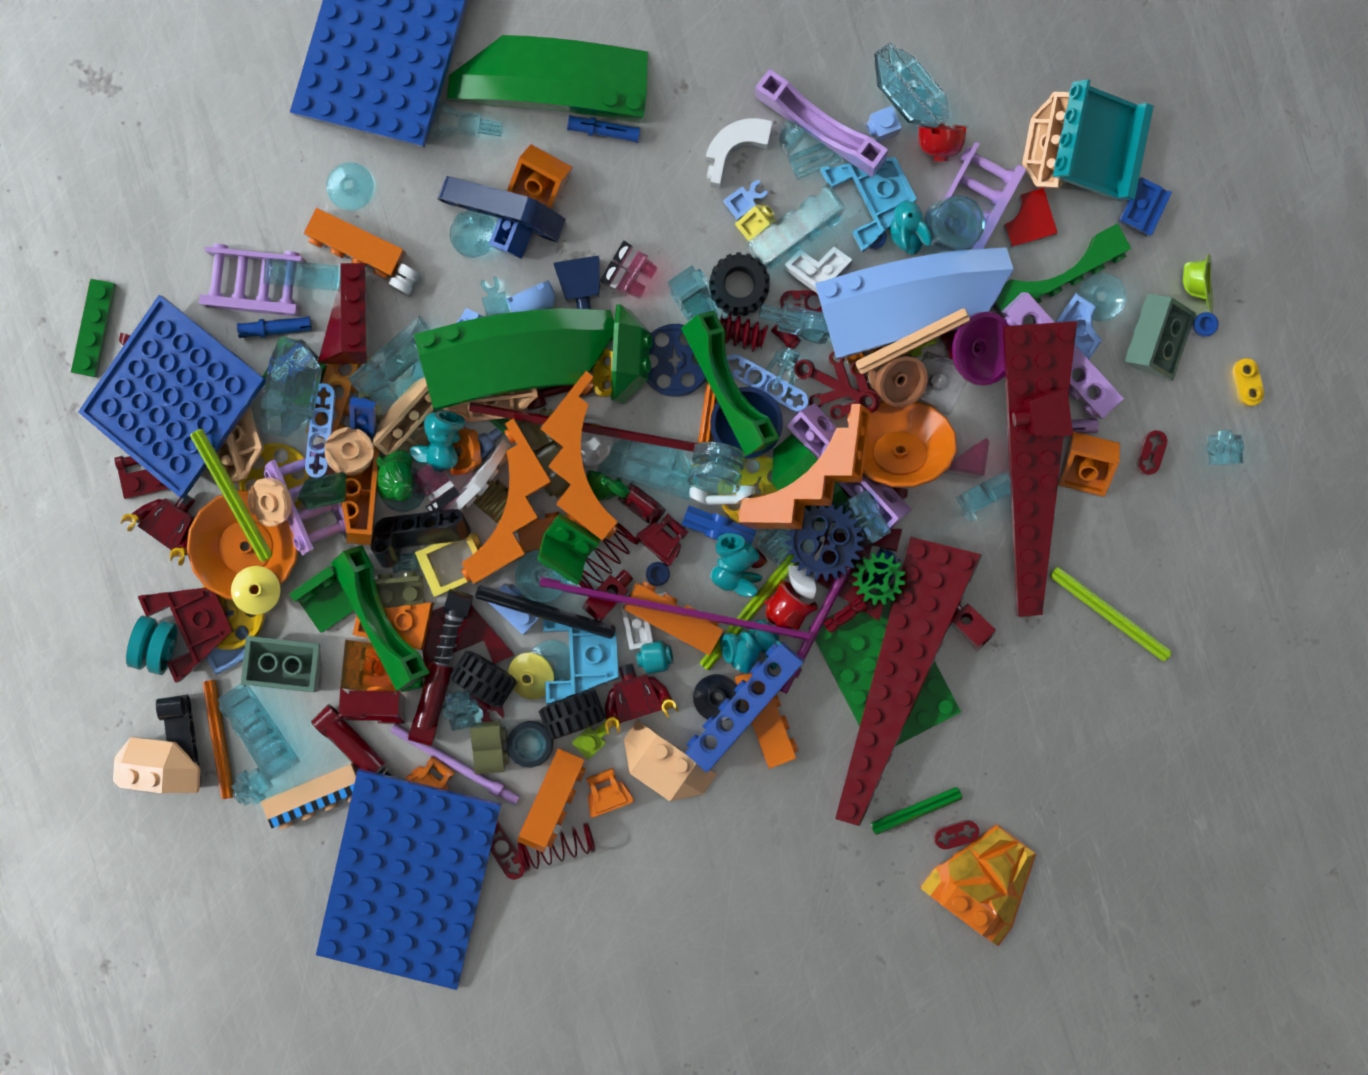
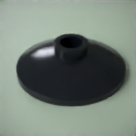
[693,674,741,722]

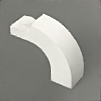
[706,118,772,189]

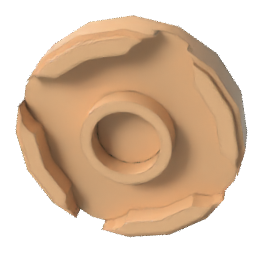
[325,427,374,475]
[248,477,292,527]

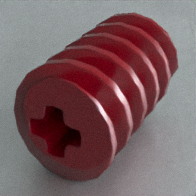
[719,313,768,353]

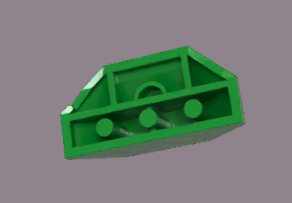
[611,304,653,404]
[771,434,854,523]

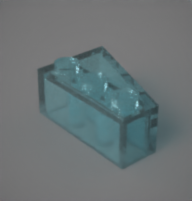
[668,265,719,322]

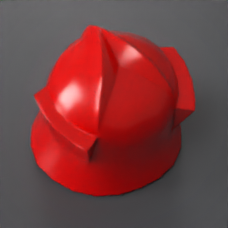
[763,580,818,630]

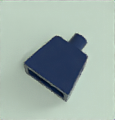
[554,255,600,309]

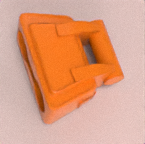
[404,756,455,790]
[586,768,634,818]

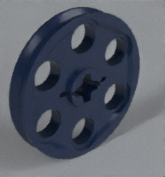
[646,324,706,397]

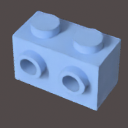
[488,584,540,635]

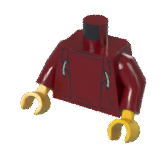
[120,494,196,566]
[605,663,679,735]

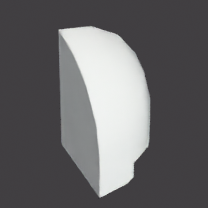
[788,565,817,599]

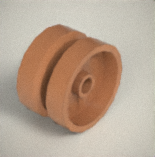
[865,352,928,408]

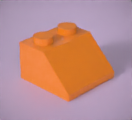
[507,144,573,209]
[1058,432,1120,497]

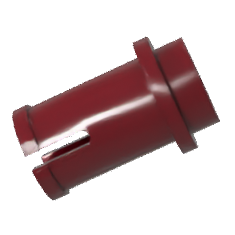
[771,320,802,351]

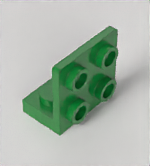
[537,513,600,585]
[289,566,354,633]

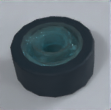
[507,721,553,768]

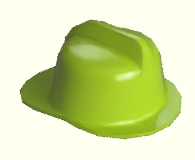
[1183,254,1214,313]

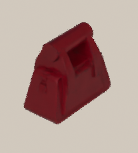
[618,483,666,524]
[636,513,689,566]

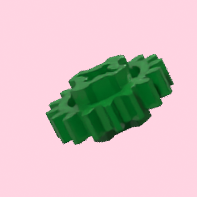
[852,552,905,605]

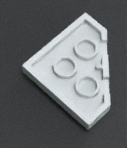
[443,440,511,512]

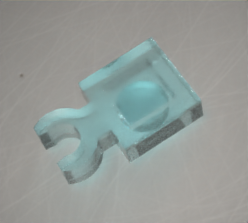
[481,276,511,316]

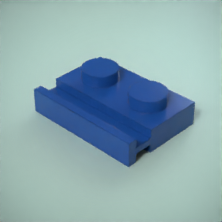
[1118,177,1172,237]

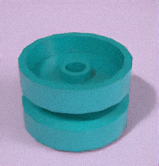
[126,616,178,675]

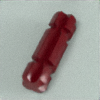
[824,597,868,633]

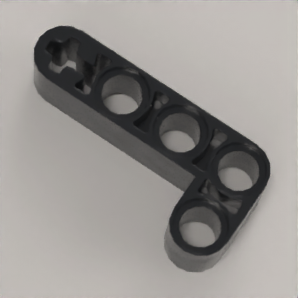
[370,509,471,568]
[156,694,202,788]

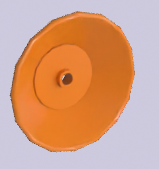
[863,400,957,487]
[187,490,298,600]

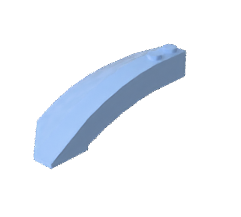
[815,247,1014,360]

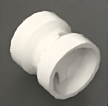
[388,263,421,296]

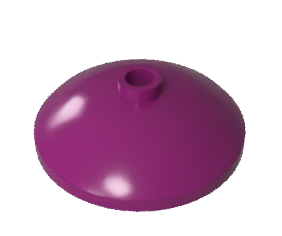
[952,312,1009,386]

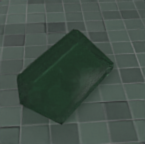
[297,472,346,509]

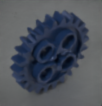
[785,502,865,581]

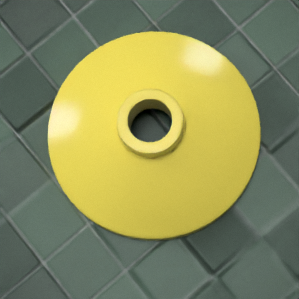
[231,566,281,615]
[508,652,554,700]

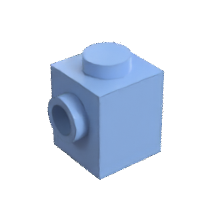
[867,106,902,142]

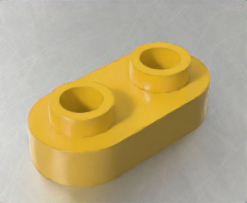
[593,348,613,397]
[1232,358,1264,407]

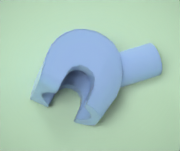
[478,427,502,460]

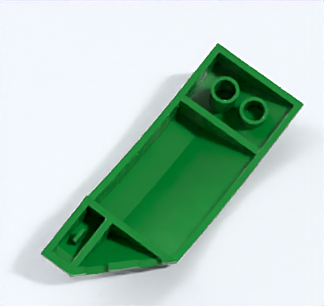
[447,35,648,123]
[414,308,614,411]

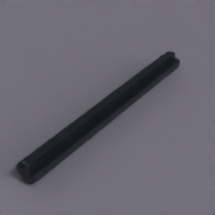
[475,585,616,639]

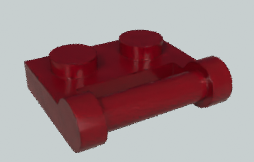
[114,455,170,499]

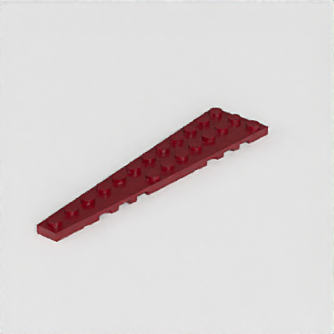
[1003,321,1077,617]
[835,537,982,826]

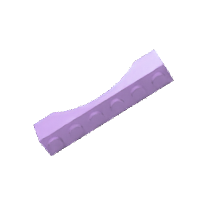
[755,69,888,178]

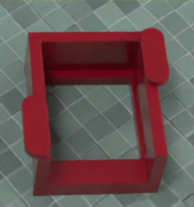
[339,687,405,724]

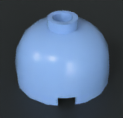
[506,280,555,312]

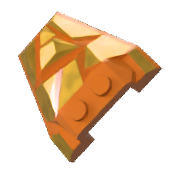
[920,824,1036,946]

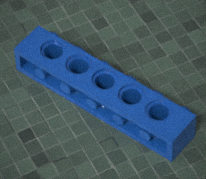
[685,641,805,773]

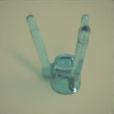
[754,346,800,398]

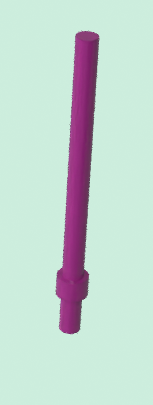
[780,566,852,694]

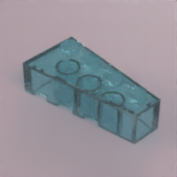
[747,182,845,269]
[217,683,301,782]

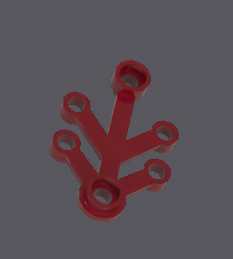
[794,351,881,419]

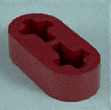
[1136,430,1168,475]
[933,820,979,850]

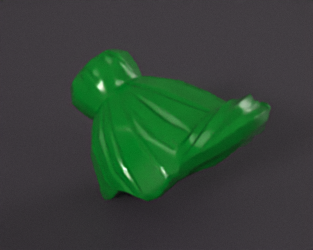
[377,450,413,501]
[586,470,630,501]

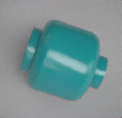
[636,641,673,674]

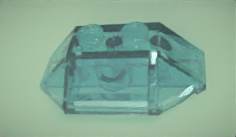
[874,42,952,128]
[347,316,431,401]
[261,336,322,437]
[597,439,696,500]

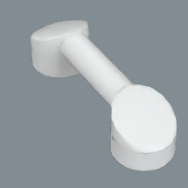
[689,486,756,505]

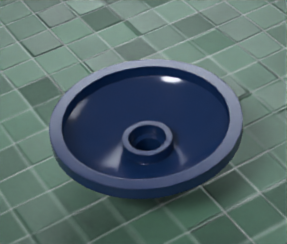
[710,387,783,459]

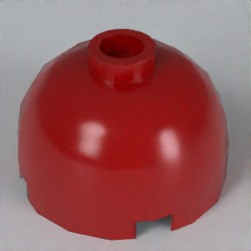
[918,124,966,162]

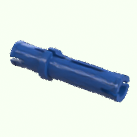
[567,115,640,143]
[237,316,312,339]

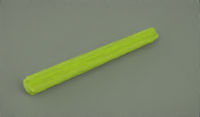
[190,429,272,562]
[700,554,799,671]
[1050,567,1172,661]

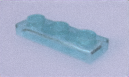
[263,258,339,291]

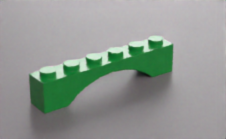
[993,223,1131,317]
[681,310,780,456]
[330,545,429,691]

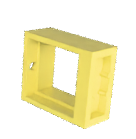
[415,532,482,597]

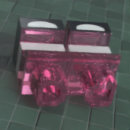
[600,240,657,299]
[413,464,460,512]

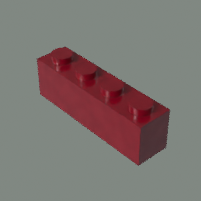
[318,263,367,364]

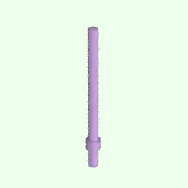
[390,724,520,805]

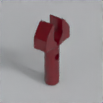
[465,691,505,722]

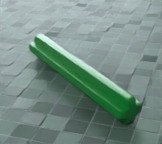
[871,787,962,835]

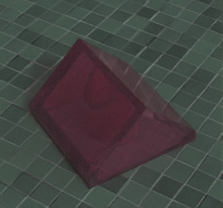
[944,437,989,479]

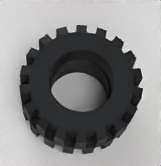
[709,252,770,316]
[450,651,517,708]
[539,689,606,740]

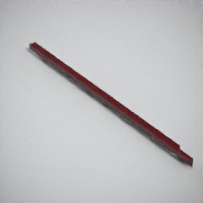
[469,402,739,460]

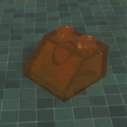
[340,640,397,693]

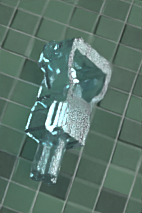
[430,101,503,138]
[758,303,830,344]
[956,471,1011,522]

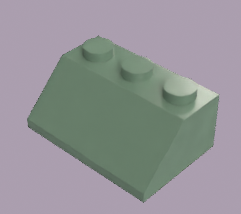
[1125,294,1196,381]
[241,636,321,693]

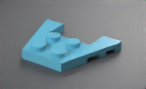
[820,157,917,252]
[543,619,618,705]

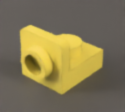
[735,203,777,242]

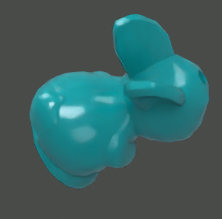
[889,201,932,255]
[410,410,466,472]
[710,533,762,597]
[720,619,781,674]

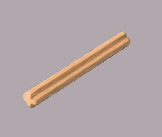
[856,308,970,374]

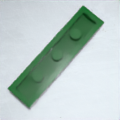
[71,278,116,378]

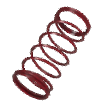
[579,522,640,590]
[517,822,596,872]

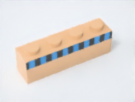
[260,763,358,830]

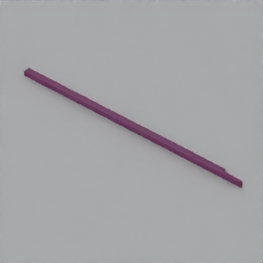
[539,577,811,640]

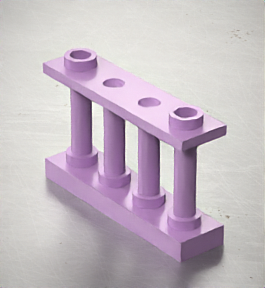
[926,142,1026,250]
[199,244,306,317]
[264,442,347,556]

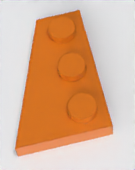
[352,602,434,650]

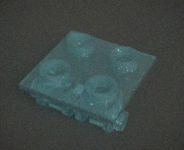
[835,490,891,547]

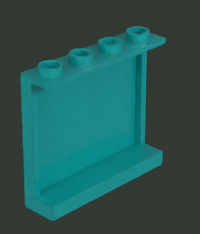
[1053,79,1154,201]

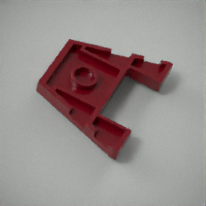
[814,528,902,621]
[138,587,234,683]
[422,604,514,680]

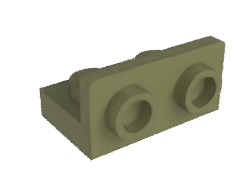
[375,572,425,608]

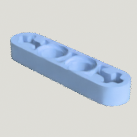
[727,354,808,412]
[305,383,336,479]

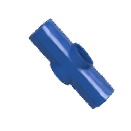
[681,506,756,545]

